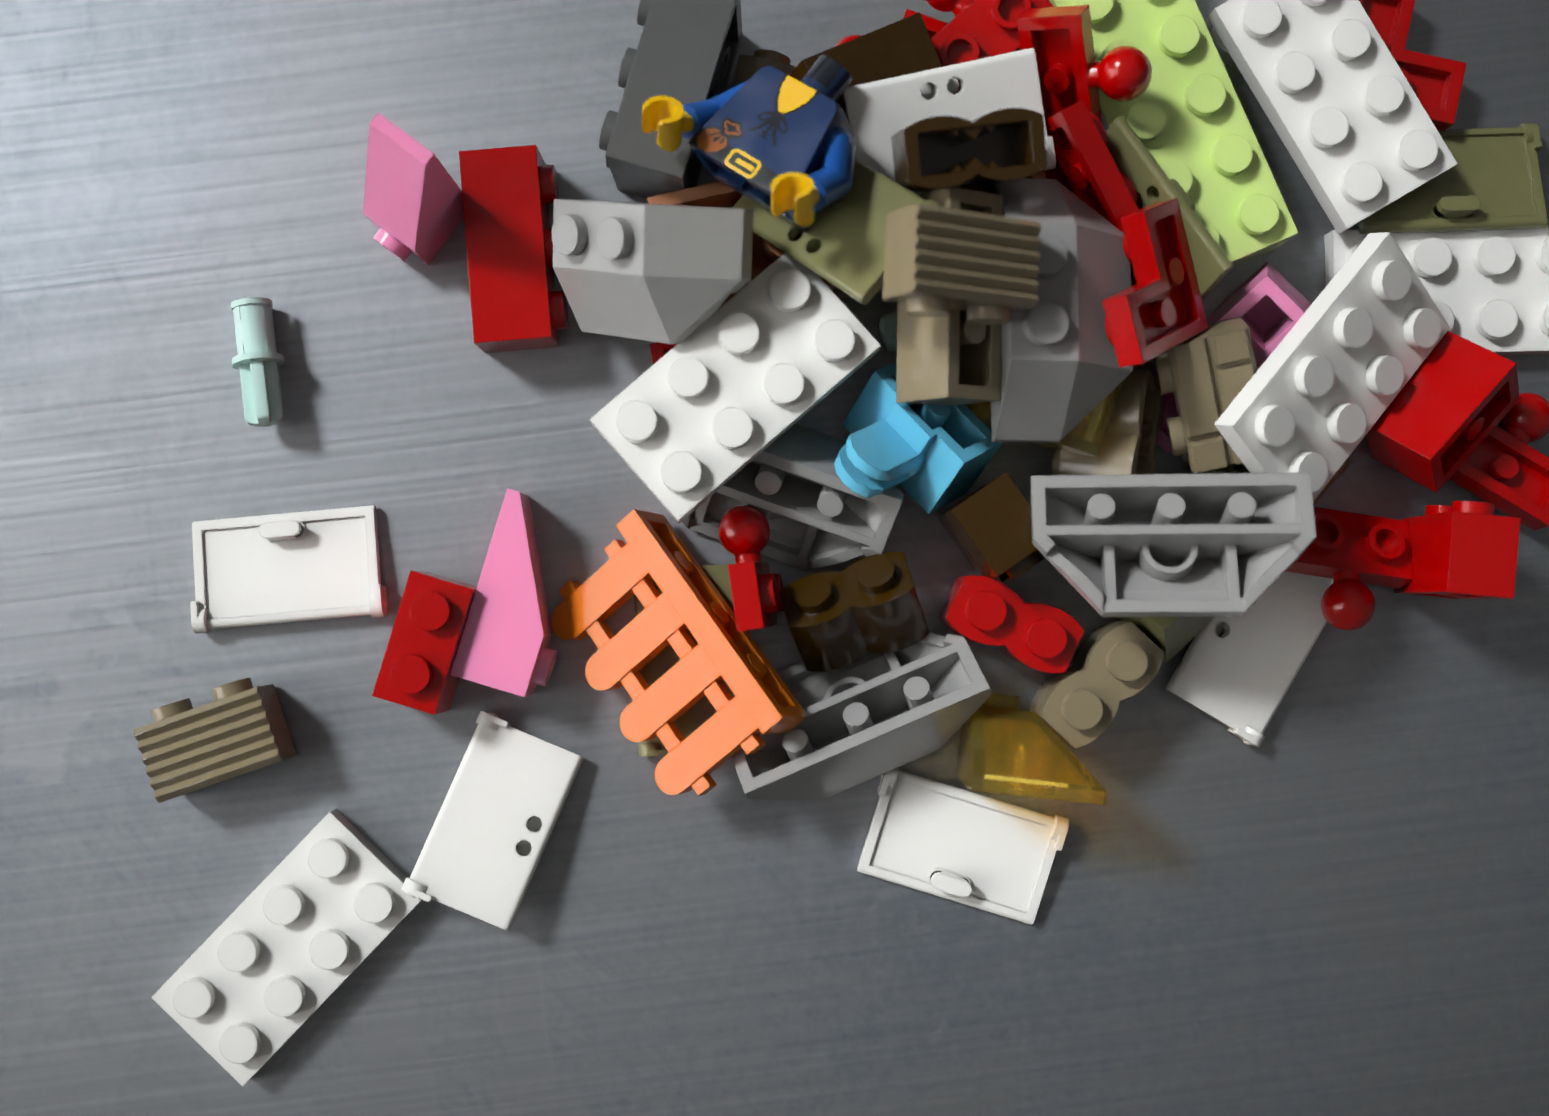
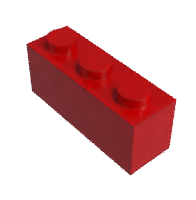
[459,145,569,353]

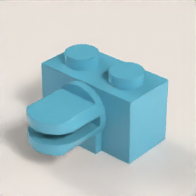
[834,362,1003,514]

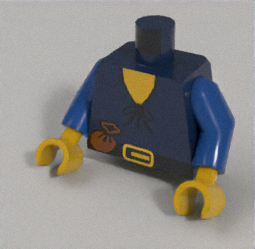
[641,55,856,232]

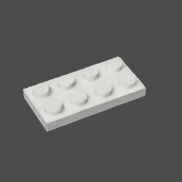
[1208,0,1458,235]
[1324,225,1549,356]
[1214,232,1450,501]
[589,253,881,523]
[151,809,422,1087]

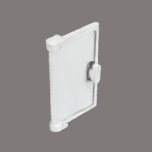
[843,48,1056,195]
[190,505,388,634]
[1165,571,1333,748]
[401,711,584,931]
[857,767,1069,925]

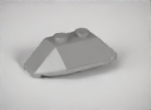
[988,178,1133,443]
[551,198,754,344]
[682,423,904,570]
[1030,473,1316,617]
[731,632,992,800]

